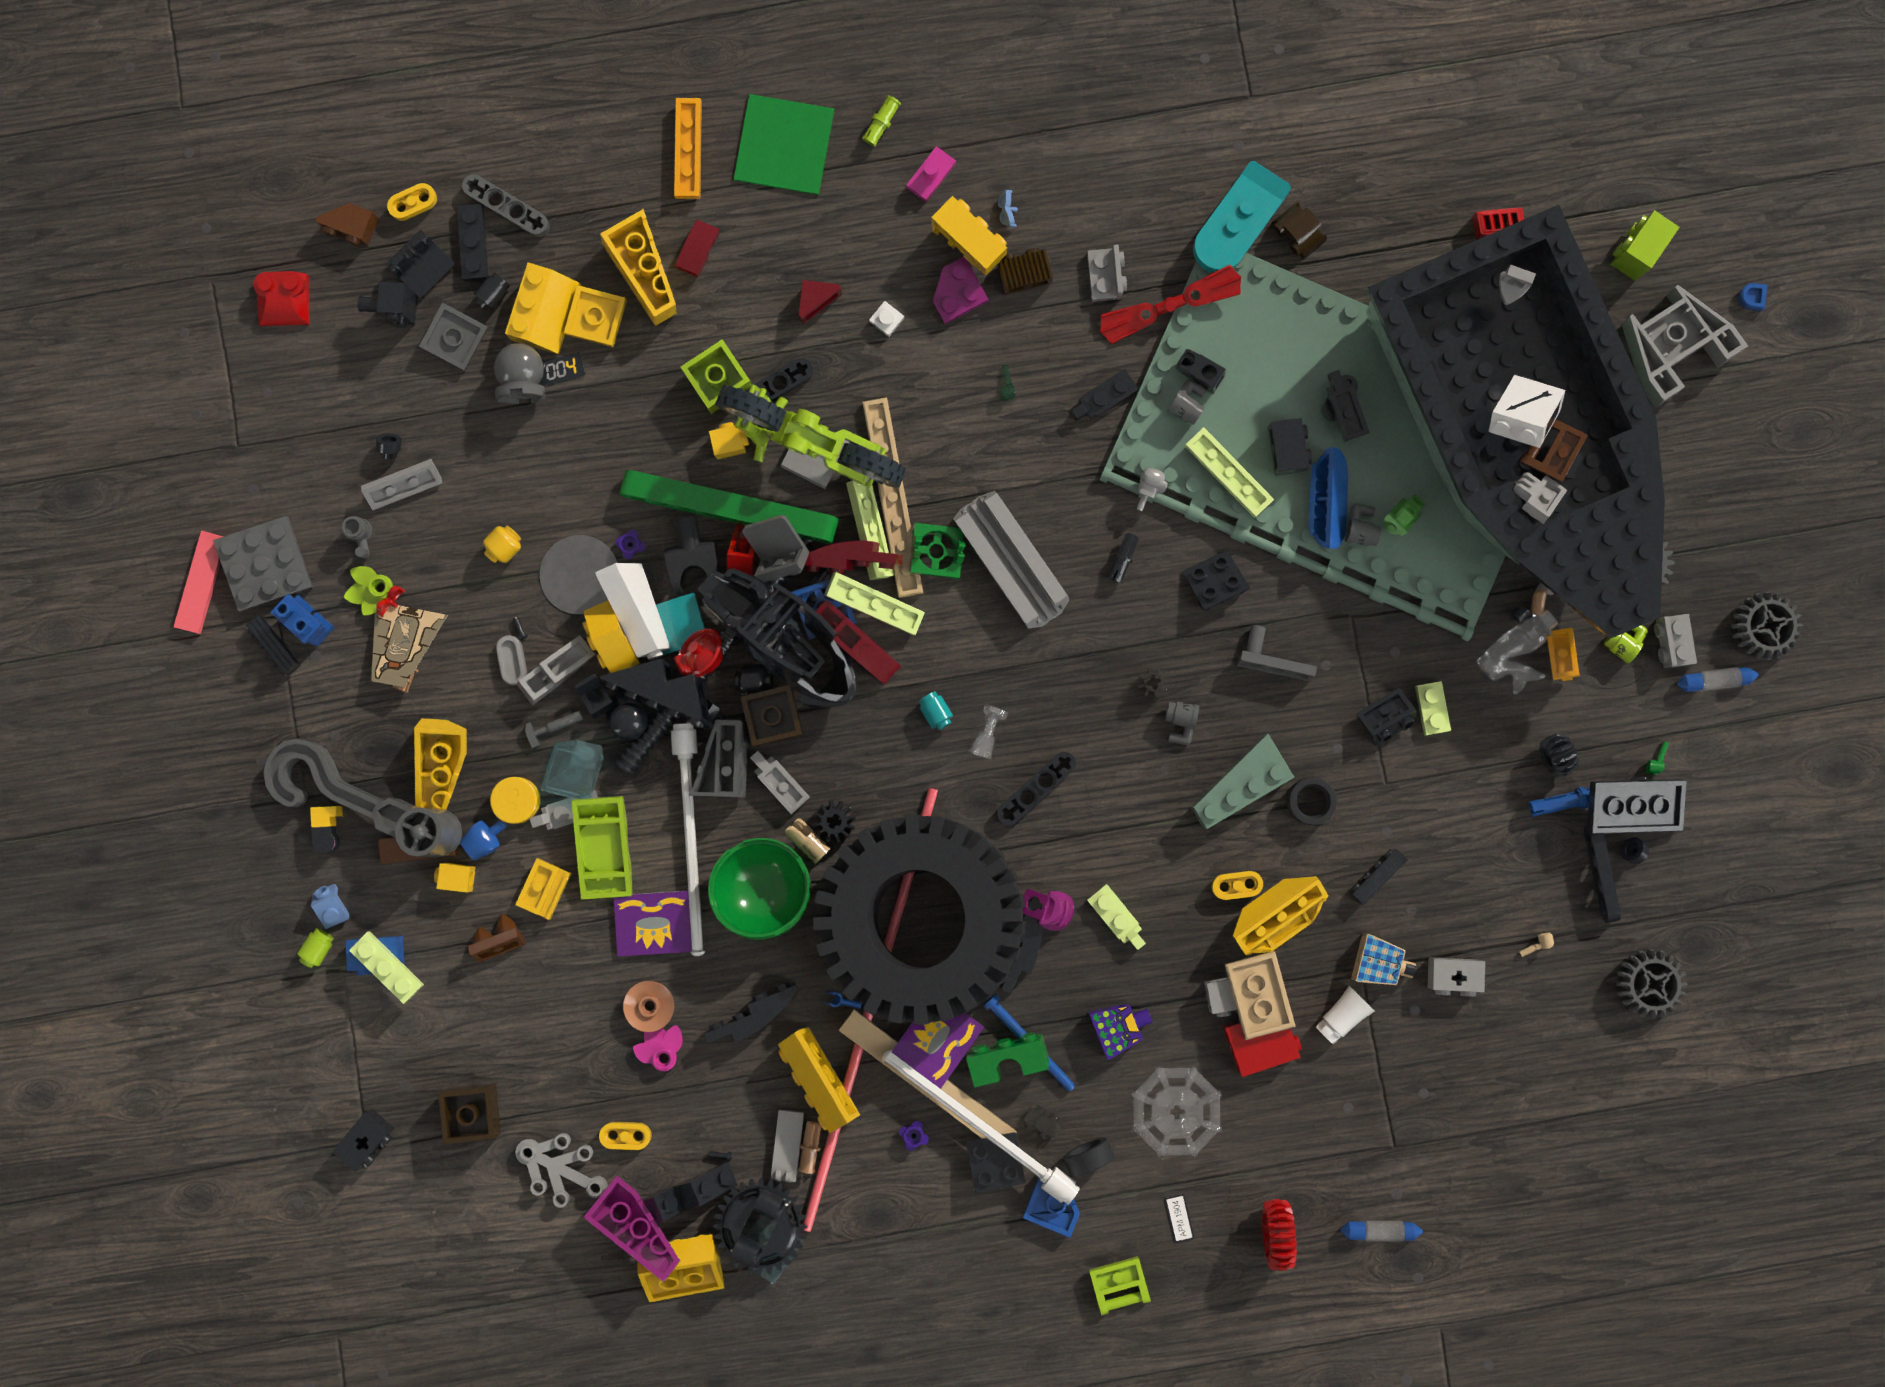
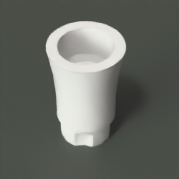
[1316,986,1375,1044]

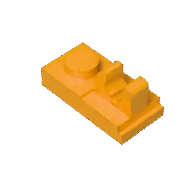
[1546,628,1580,681]

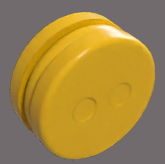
[490,777,540,824]

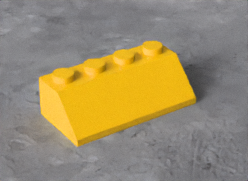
[778,1027,860,1134]

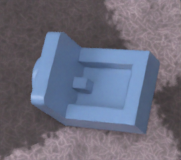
[311,884,349,929]

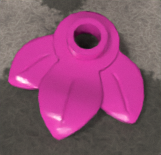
[633,1025,683,1071]

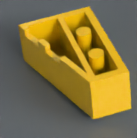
[931,196,1007,275]

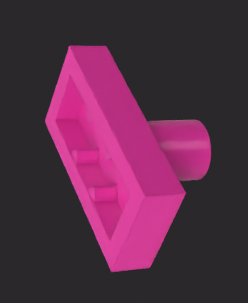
[906,146,956,202]

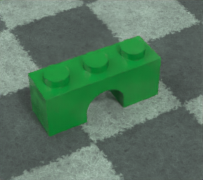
[966,1032,1050,1088]

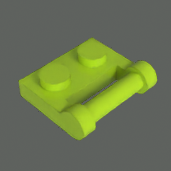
[1089,1256,1151,1316]

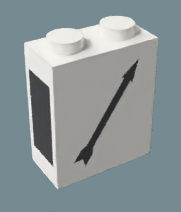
[1489,375,1565,448]

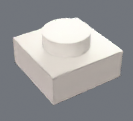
[869,301,904,337]

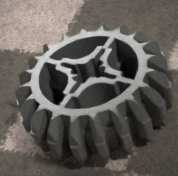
[1731,592,1804,660]
[1615,949,1688,1019]

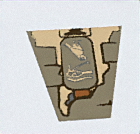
[371,605,448,688]

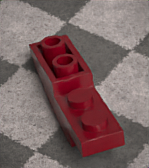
[804,541,903,575]
[816,599,901,684]

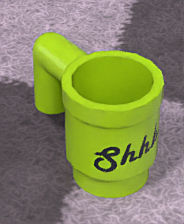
[1604,625,1648,664]

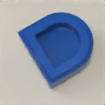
[1738,283,1768,311]

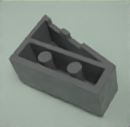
[688,720,748,798]

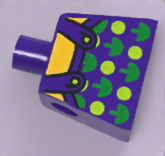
[1088,1004,1153,1060]

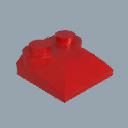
[253,271,310,326]

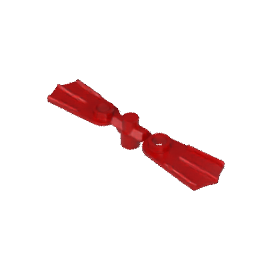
[1100,265,1242,344]

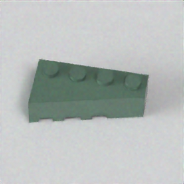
[1191,734,1294,829]

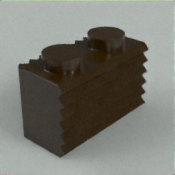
[997,248,1053,295]

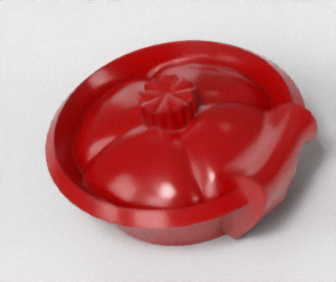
[674,628,723,677]

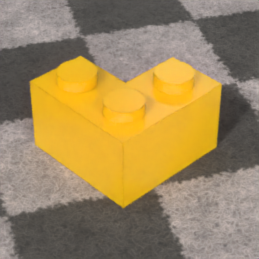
[583,600,639,673]

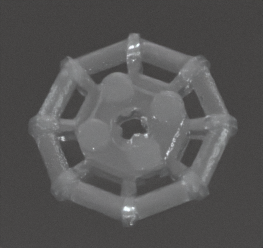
[1131,1066,1222,1158]

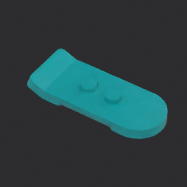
[1193,161,1291,273]

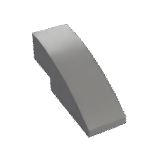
[517,635,595,705]

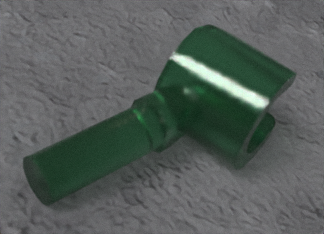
[999,365,1016,401]

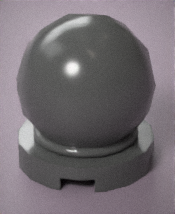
[494,343,546,404]

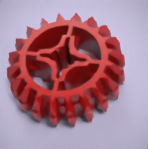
[1262,1199,1297,1271]

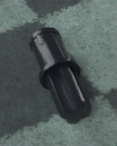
[1107,533,1139,584]

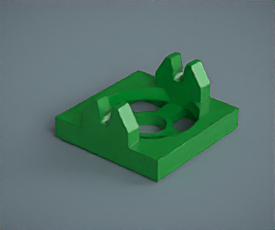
[909,523,965,579]

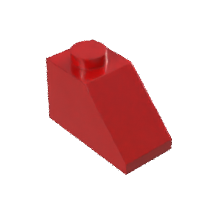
[727,524,757,576]

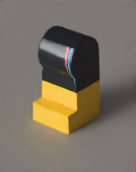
[310,806,343,854]

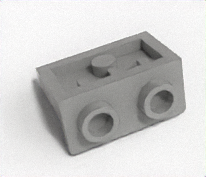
[1087,245,1127,302]
[1654,614,1697,668]

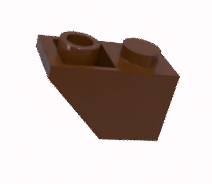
[315,203,379,246]

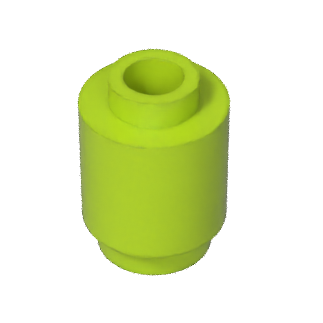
[297,928,334,968]

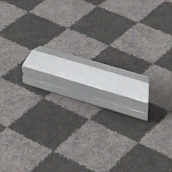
[953,491,1069,628]

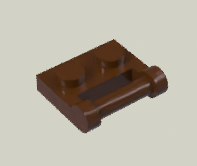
[1519,419,1588,483]

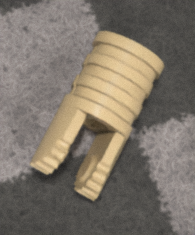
[785,818,831,865]

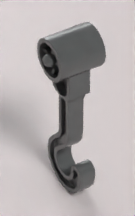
[264,739,462,857]

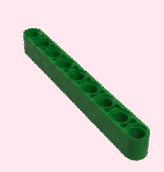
[619,470,839,544]

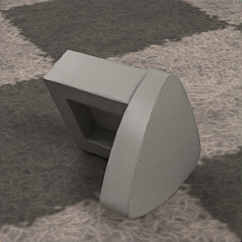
[1499,265,1536,305]

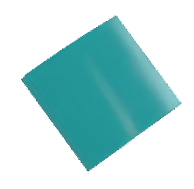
[656,593,705,656]

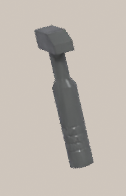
[525,710,584,748]

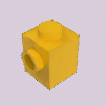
[709,422,749,460]

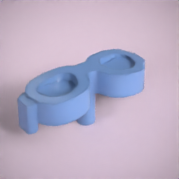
[998,190,1018,228]

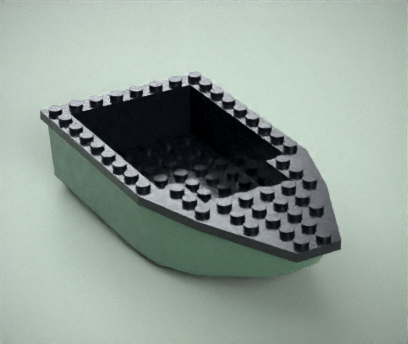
[1366,205,1665,639]

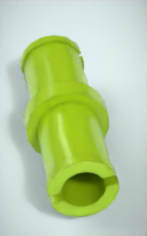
[862,95,901,147]

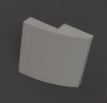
[781,440,850,489]

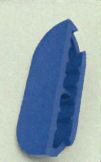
[1309,447,1348,549]

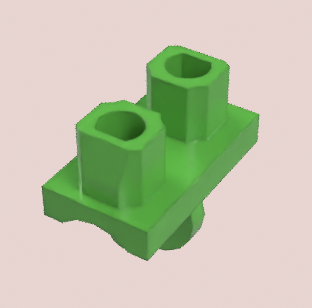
[1384,494,1425,536]

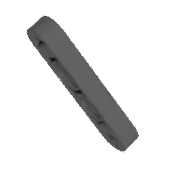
[462,174,550,237]

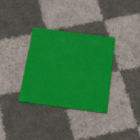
[734,94,835,195]

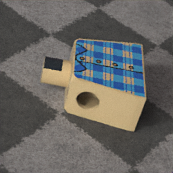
[1351,933,1416,985]

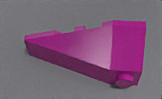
[583,1176,680,1282]

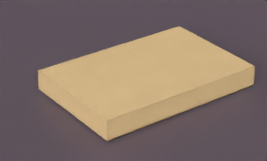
[1224,951,1296,1040]

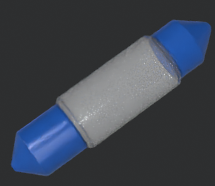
[1677,667,1759,692]
[1341,1220,1423,1242]

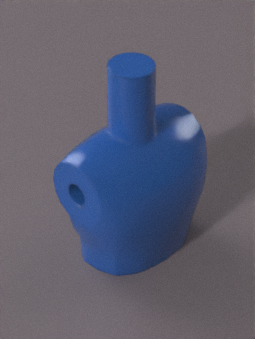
[460,820,507,861]

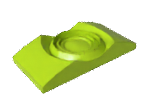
[571,796,632,899]

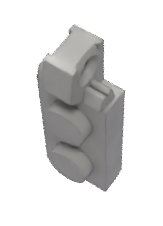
[750,751,810,814]
[530,790,598,830]

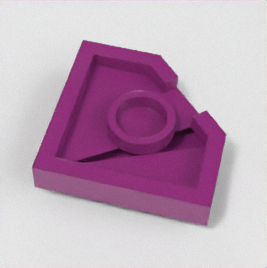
[933,257,988,325]

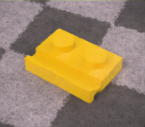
[515,858,571,920]

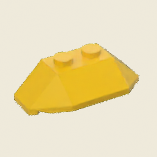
[1233,876,1328,955]

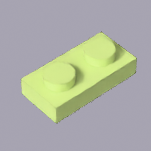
[1415,681,1451,736]

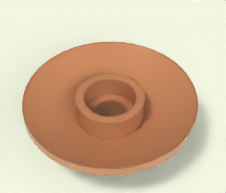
[623,981,674,1032]

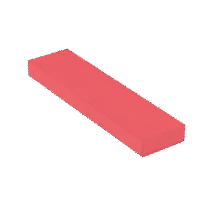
[174,531,224,634]

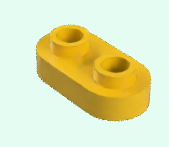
[387,183,437,221]
[1211,871,1263,900]
[599,1122,651,1150]

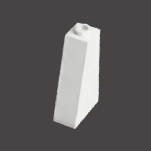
[595,563,670,660]

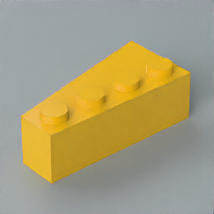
[600,209,677,326]

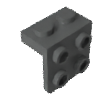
[742,515,809,583]

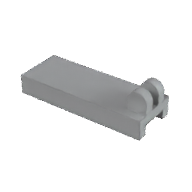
[771,1109,804,1182]

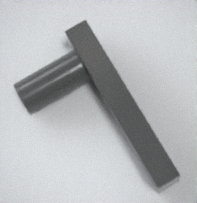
[1237,625,1317,682]

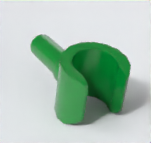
[1645,741,1669,775]

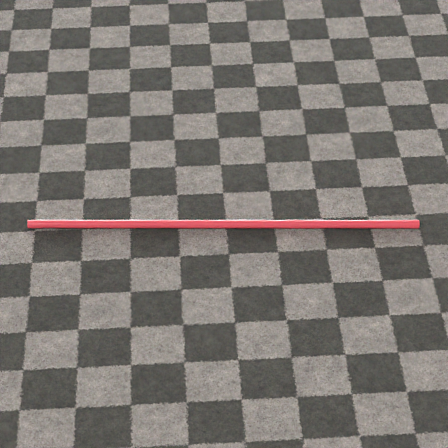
[803,788,938,1232]

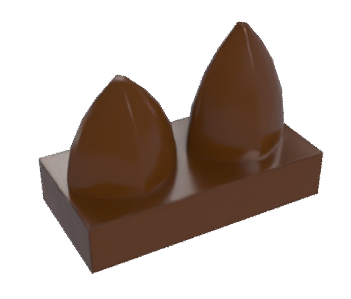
[468,913,526,963]

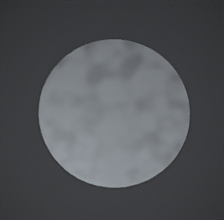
[539,535,617,614]

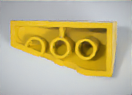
[414,718,467,810]

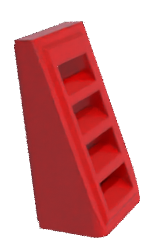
[1472,207,1524,240]

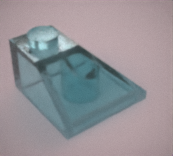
[541,740,604,799]

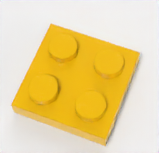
[564,285,627,347]

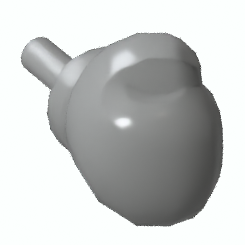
[1137,468,1168,511]

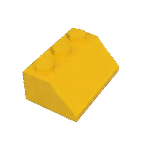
[505,263,581,354]
[637,1234,725,1302]

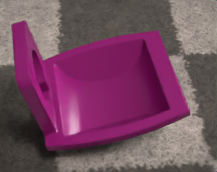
[1022,889,1074,931]

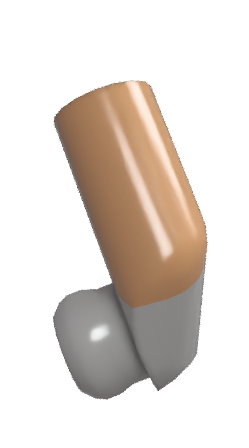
[1530,583,1554,615]

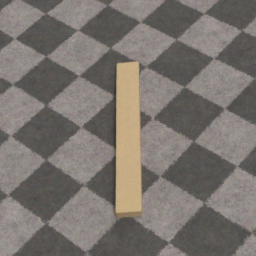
[862,397,923,598]
[839,1009,1017,1139]

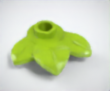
[344,566,393,615]

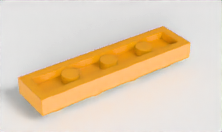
[674,98,702,199]

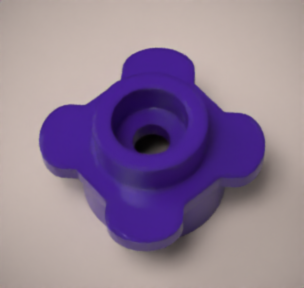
[615,530,645,560]
[899,1121,929,1151]

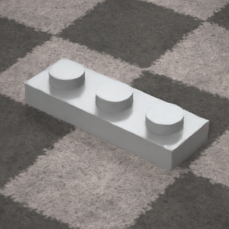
[361,459,442,511]

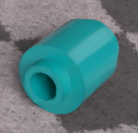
[919,691,953,730]

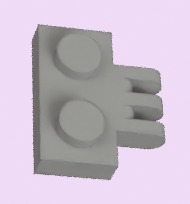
[1513,473,1567,524]

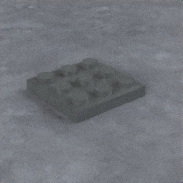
[213,516,313,612]

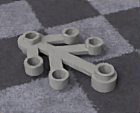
[516,1133,608,1208]

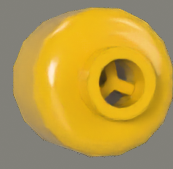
[483,526,521,563]

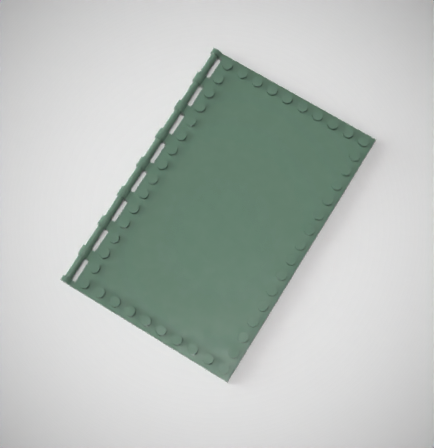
[1100,253,1506,642]

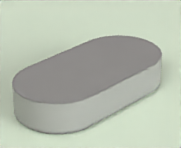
[496,635,527,686]

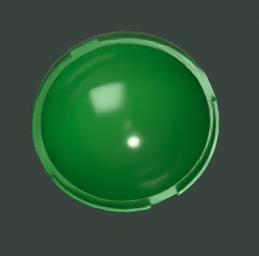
[708,838,811,940]

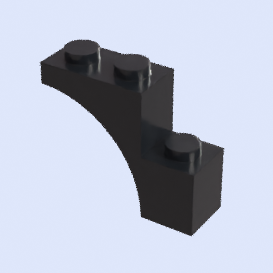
[642,1162,738,1223]

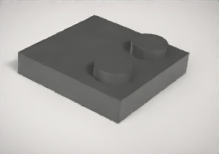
[419,302,488,372]

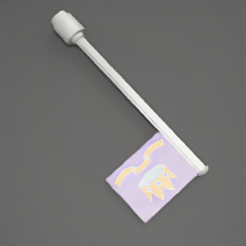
[614,723,705,956]
[882,1013,1080,1205]

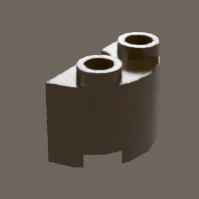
[1272,202,1327,260]

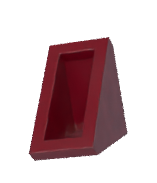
[799,280,842,325]

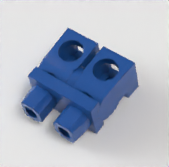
[270,594,335,646]

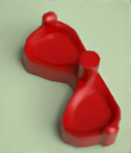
[376,586,405,617]

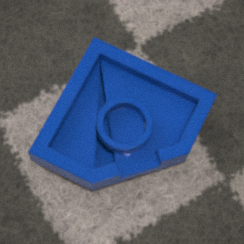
[1023,1177,1080,1238]

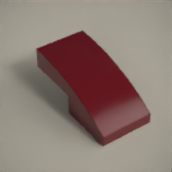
[675,220,720,277]

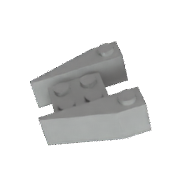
[1622,285,1748,408]

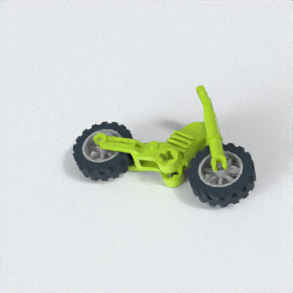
[715,384,907,488]

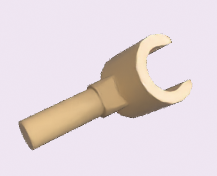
[1519,933,1554,957]

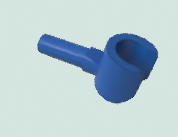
[824,991,861,1009]

